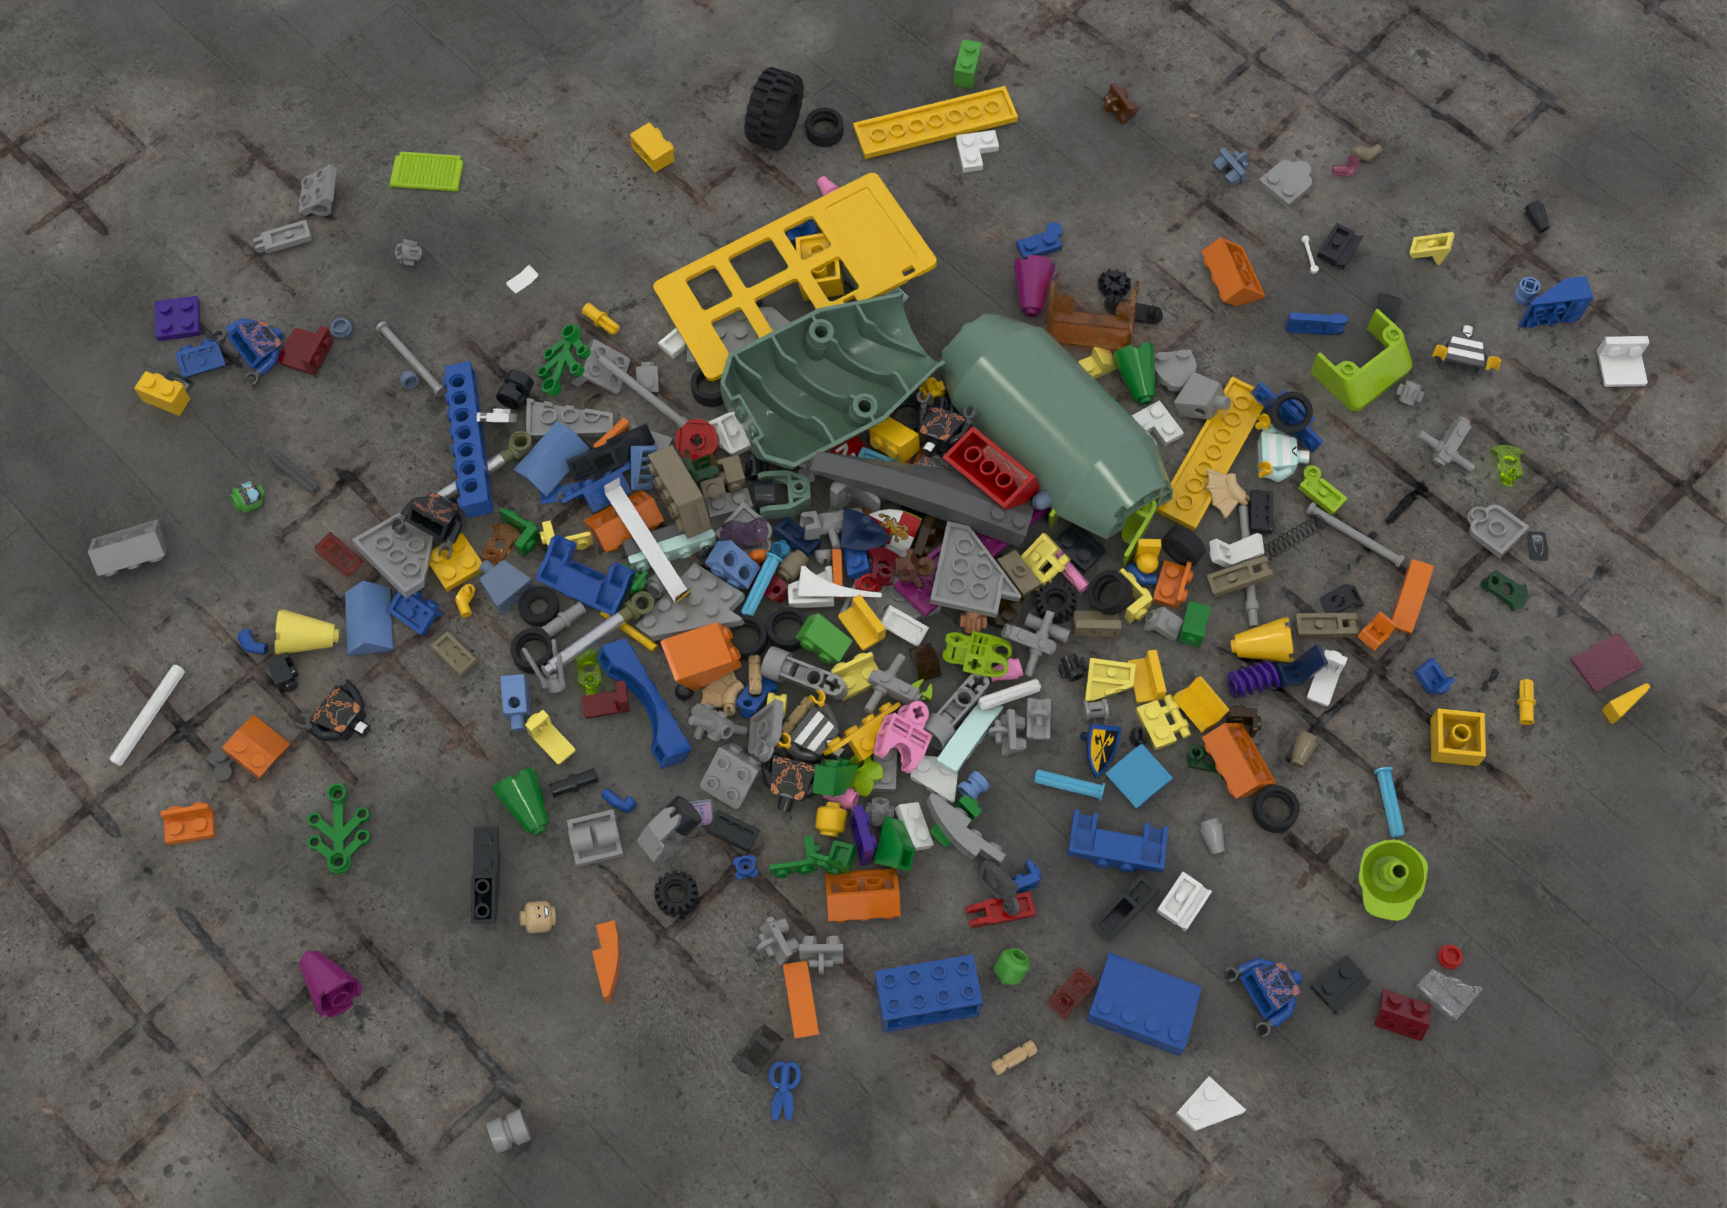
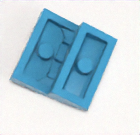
[1106,744,1174,809]

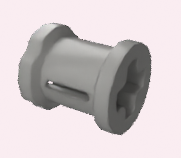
[1082,699,1109,721]

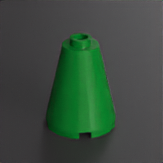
[1112,343,1155,405]
[492,767,549,836]

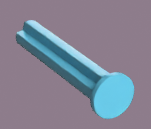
[741,552,783,616]
[1374,767,1405,838]
[1034,770,1105,801]

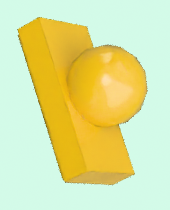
[1133,539,1161,574]

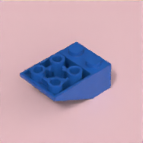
[1518,276,1593,328]

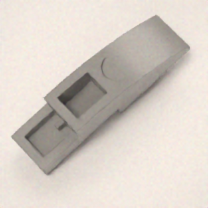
[926,793,1006,865]

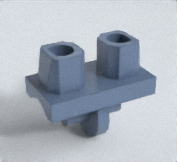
[1213,147,1249,186]

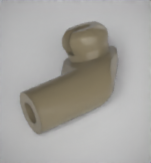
[1352,144,1383,162]

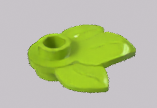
[848,755,884,797]

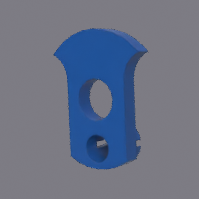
[736,675,778,718]

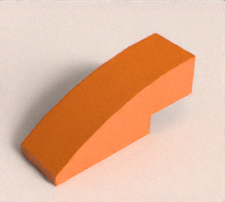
[1391,559,1434,634]
[592,920,621,1003]
[783,961,819,1039]

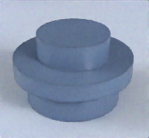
[330,318,352,339]

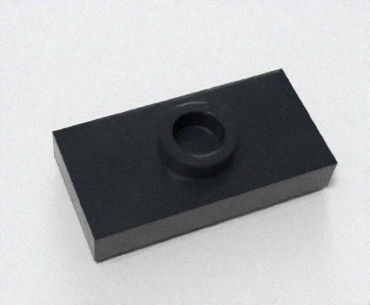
[1250,490,1273,534]
[707,810,760,853]

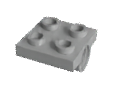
[299,164,337,216]
[567,809,624,867]

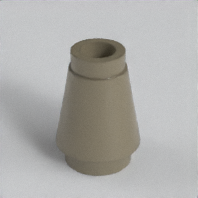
[1290,731,1318,768]

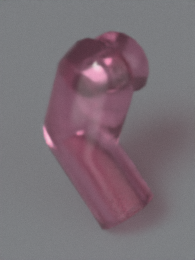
[1332,155,1360,176]

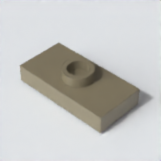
[997,549,1041,597]
[430,631,479,678]

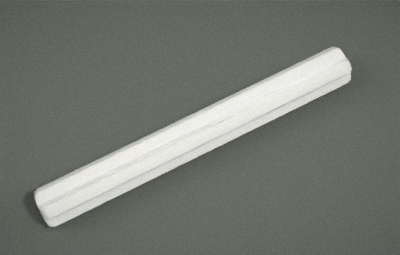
[110,665,185,766]

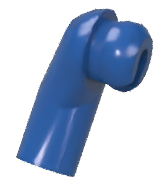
[1126,563,1157,585]
[238,628,268,654]
[601,788,637,813]

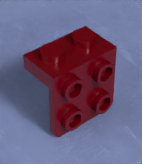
[277,325,334,376]

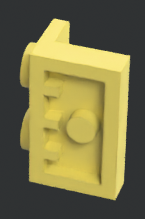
[831,652,878,701]

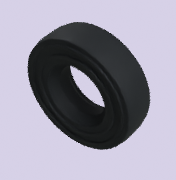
[518,586,560,627]

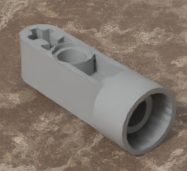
[761,646,848,700]
[923,673,989,750]

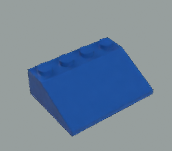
[1086,952,1202,1056]

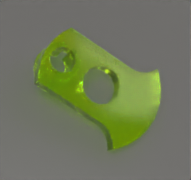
[1490,445,1524,486]
[572,649,602,694]

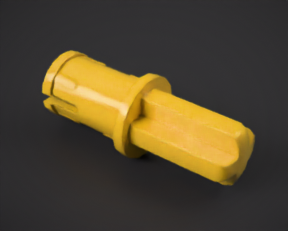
[582,303,620,335]
[1517,679,1536,725]

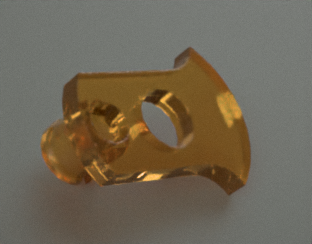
[481,524,520,565]

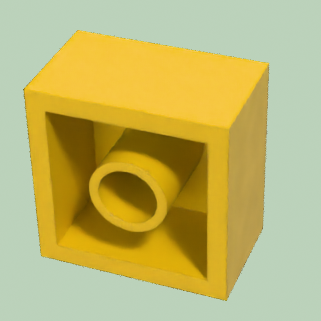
[1431,709,1486,766]

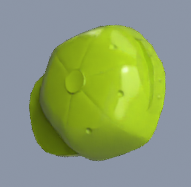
[1358,839,1428,921]

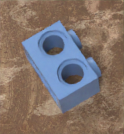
[705,540,760,590]

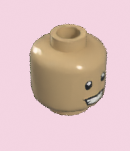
[519,901,556,934]

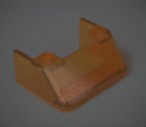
[1047,272,1140,350]

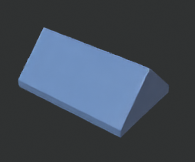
[514,421,590,497]
[345,581,394,656]

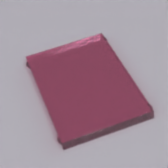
[1570,633,1643,693]

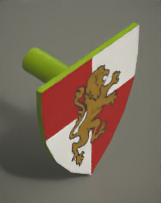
[869,509,922,551]

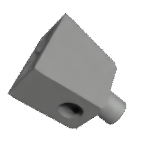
[1174,372,1231,419]

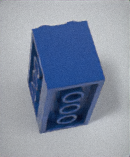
[874,954,983,1033]

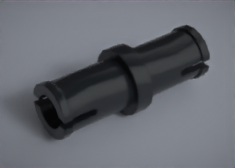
[549,768,599,798]

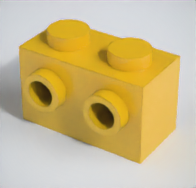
[630,122,675,173]
[134,371,190,416]
[869,416,920,463]

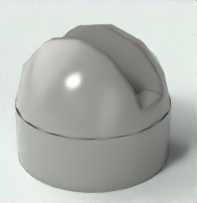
[815,549,832,565]

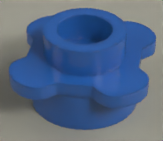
[733,855,759,880]

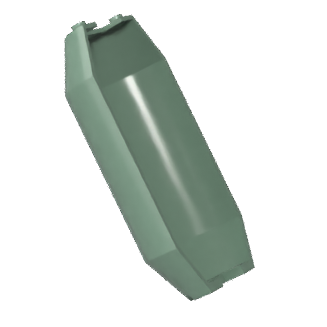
[940,313,1173,539]

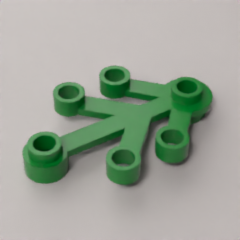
[537,324,591,397]
[307,783,371,874]

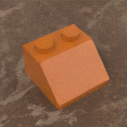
[222,715,291,780]

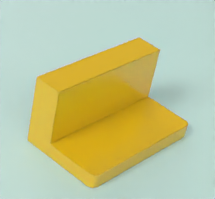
[838,594,886,651]
[1128,650,1167,704]
[1173,676,1229,733]

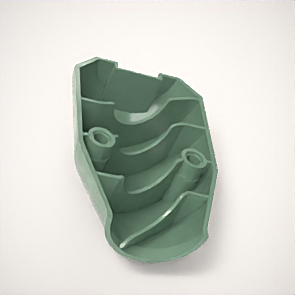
[720,290,945,470]

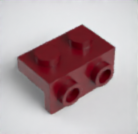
[1374,989,1431,1041]

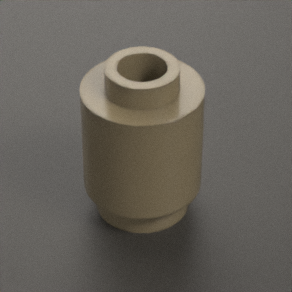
[776,550,809,582]

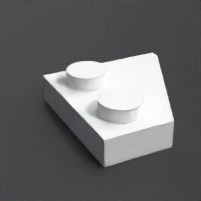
[708,412,751,456]
[788,566,834,608]
[910,755,958,805]
[1176,1076,1246,1132]

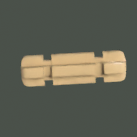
[748,655,762,695]
[781,696,815,735]
[991,1040,1037,1075]

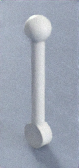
[1301,235,1319,274]

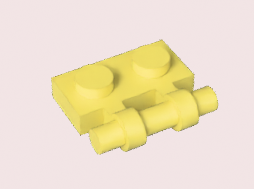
[1021,533,1071,591]
[1135,694,1191,751]

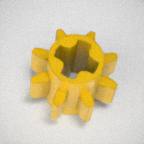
[919,377,946,402]

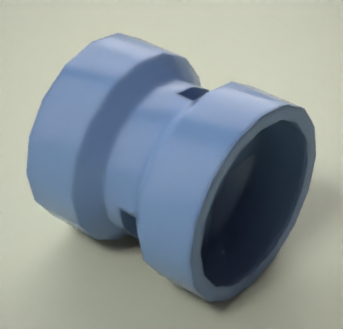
[1513,277,1541,306]
[957,771,990,800]

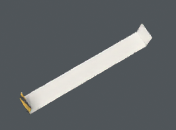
[604,478,690,603]

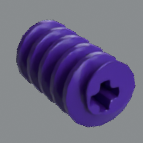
[1227,661,1280,699]

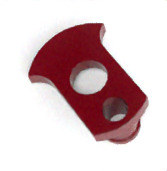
[867,547,900,586]
[749,562,788,602]

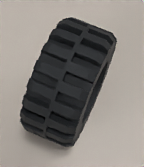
[744,67,804,151]

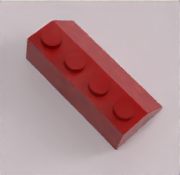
[942,426,1040,510]

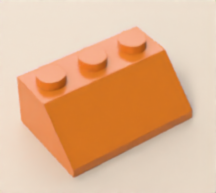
[1201,237,1266,306]
[583,490,664,553]
[1202,723,1277,799]
[825,868,901,923]

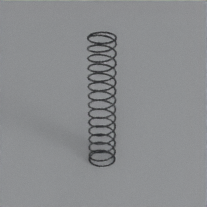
[1253,514,1326,560]

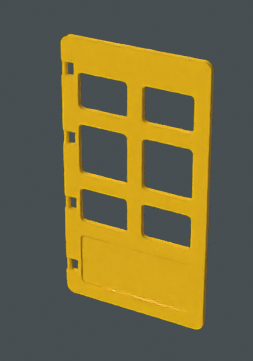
[653,173,937,381]

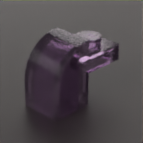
[720,517,769,550]

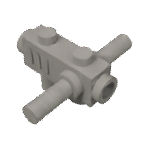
[1417,416,1475,472]
[1001,610,1056,677]
[864,653,923,714]
[689,702,748,741]

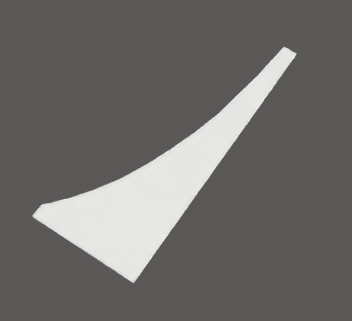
[798,566,882,597]

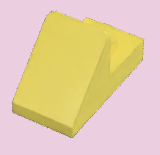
[1409,232,1455,266]
[1078,347,1117,379]

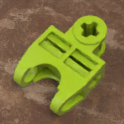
[942,631,1013,677]

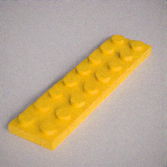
[853,86,1018,159]
[1156,377,1264,532]

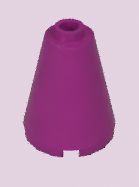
[1014,255,1055,317]
[299,950,362,1018]

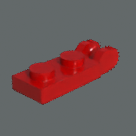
[965,891,1036,928]

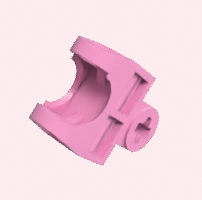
[874,701,932,774]

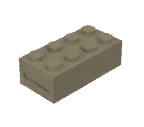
[647,445,712,539]

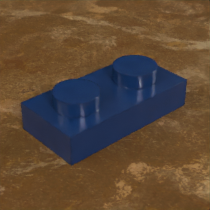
[772,517,822,558]

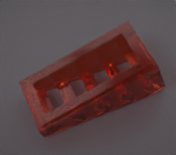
[314,531,364,577]

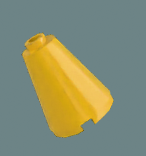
[1230,617,1294,663]

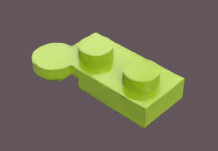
[1298,465,1348,516]

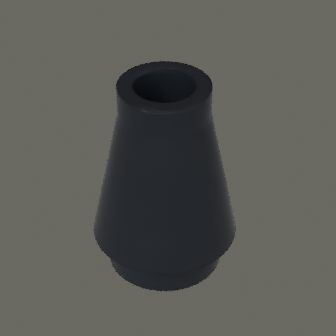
[1524,200,1550,233]

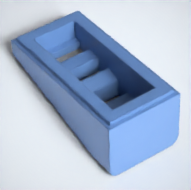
[631,446,657,490]

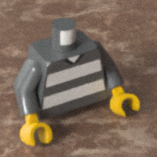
[1432,325,1501,377]
[776,690,846,763]

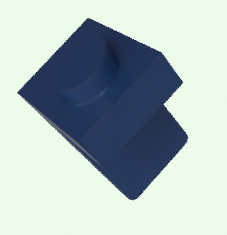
[1274,645,1328,688]

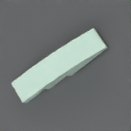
[936,695,1004,775]

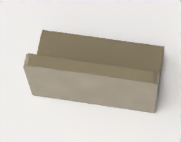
[1073,611,1122,638]

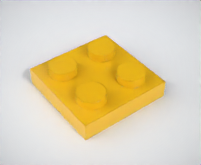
[429,533,482,592]

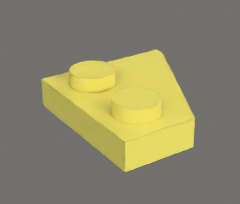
[1085,658,1136,703]

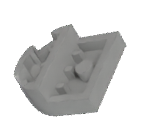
[1155,349,1197,391]

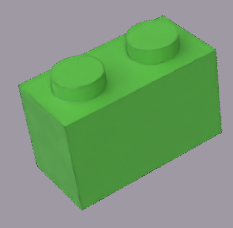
[953,39,982,89]
[795,613,853,665]

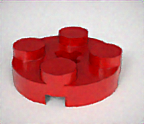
[675,419,720,460]

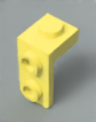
[540,520,594,550]
[1119,568,1153,623]
[525,710,576,765]

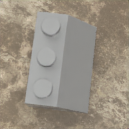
[88,519,167,576]

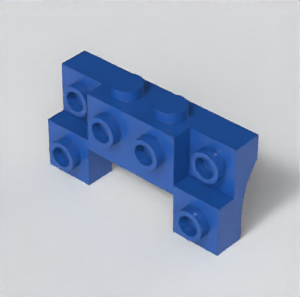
[535,534,636,616]
[1067,809,1169,873]

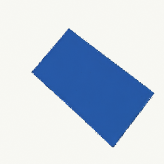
[540,482,583,504]

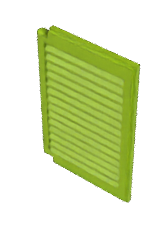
[389,152,464,192]

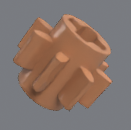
[960,611,987,634]

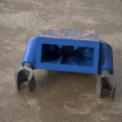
[212,318,283,387]
[1224,958,1302,1038]

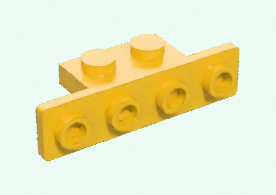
[822,701,901,762]

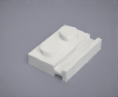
[477,409,517,422]
[1156,872,1212,932]

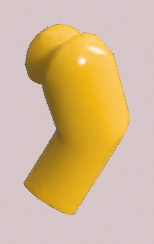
[455,584,475,618]

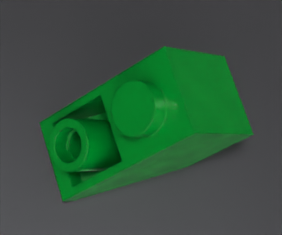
[813,757,859,797]
[874,816,916,872]

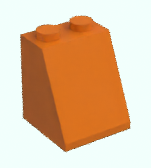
[660,622,742,691]

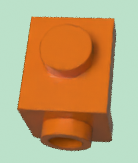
[1357,612,1397,651]

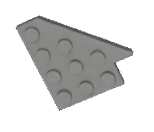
[352,511,435,598]

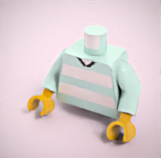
[1255,414,1309,482]

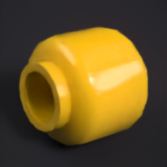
[815,802,847,837]

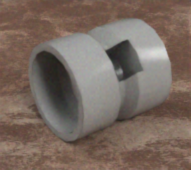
[486,1109,532,1154]

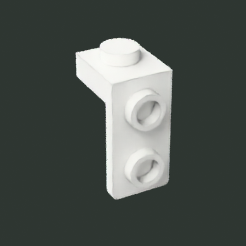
[1209,533,1264,568]
[1307,650,1347,707]

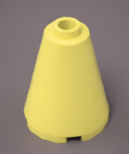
[275,610,339,655]

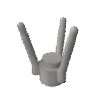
[522,639,566,693]

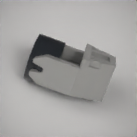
[637,796,702,863]

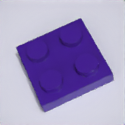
[154,296,201,341]
[849,805,877,866]

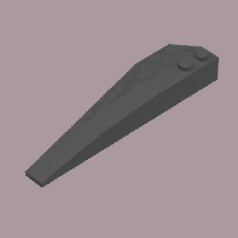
[810,451,1037,548]

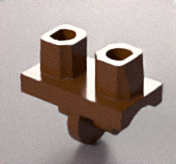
[1103,83,1139,124]
[895,549,935,588]

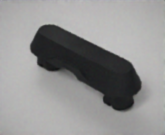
[1104,294,1163,324]

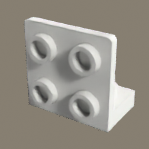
[1597,336,1649,387]

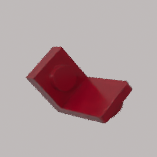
[582,680,630,719]

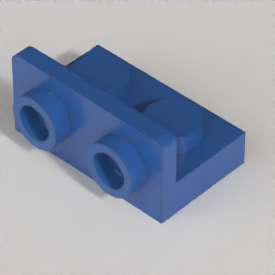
[175,339,227,378]
[387,590,444,635]

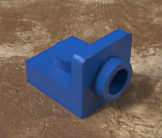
[1012,859,1042,894]

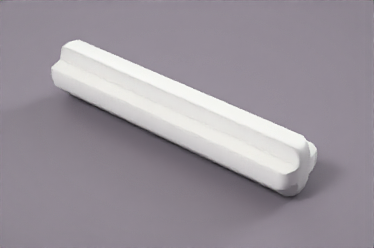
[977,679,1041,710]

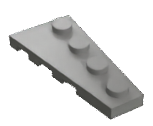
[526,398,614,440]

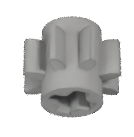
[395,239,422,266]
[1396,380,1424,406]
[865,797,894,827]

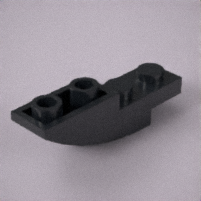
[566,423,655,481]
[471,827,500,924]

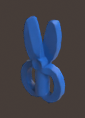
[768,1061,801,1121]

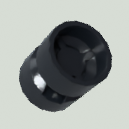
[496,369,534,410]

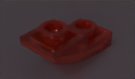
[1046,966,1098,1020]

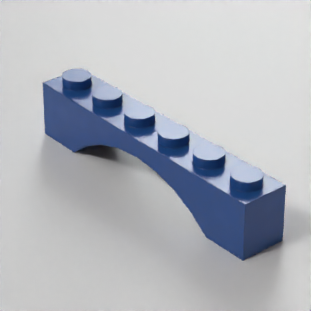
[596,638,691,769]

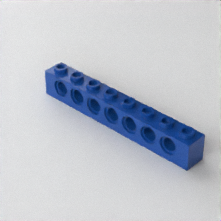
[443,361,494,518]

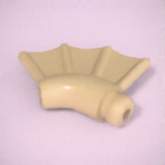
[1206,469,1250,519]
[700,672,745,716]

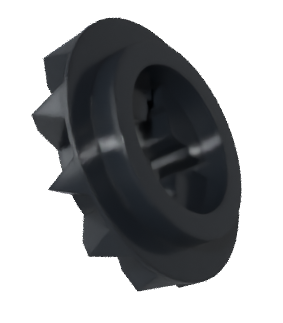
[1098,268,1131,298]

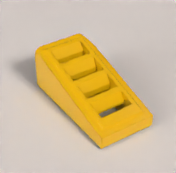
[1602,683,1650,724]

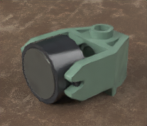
[754,470,811,520]

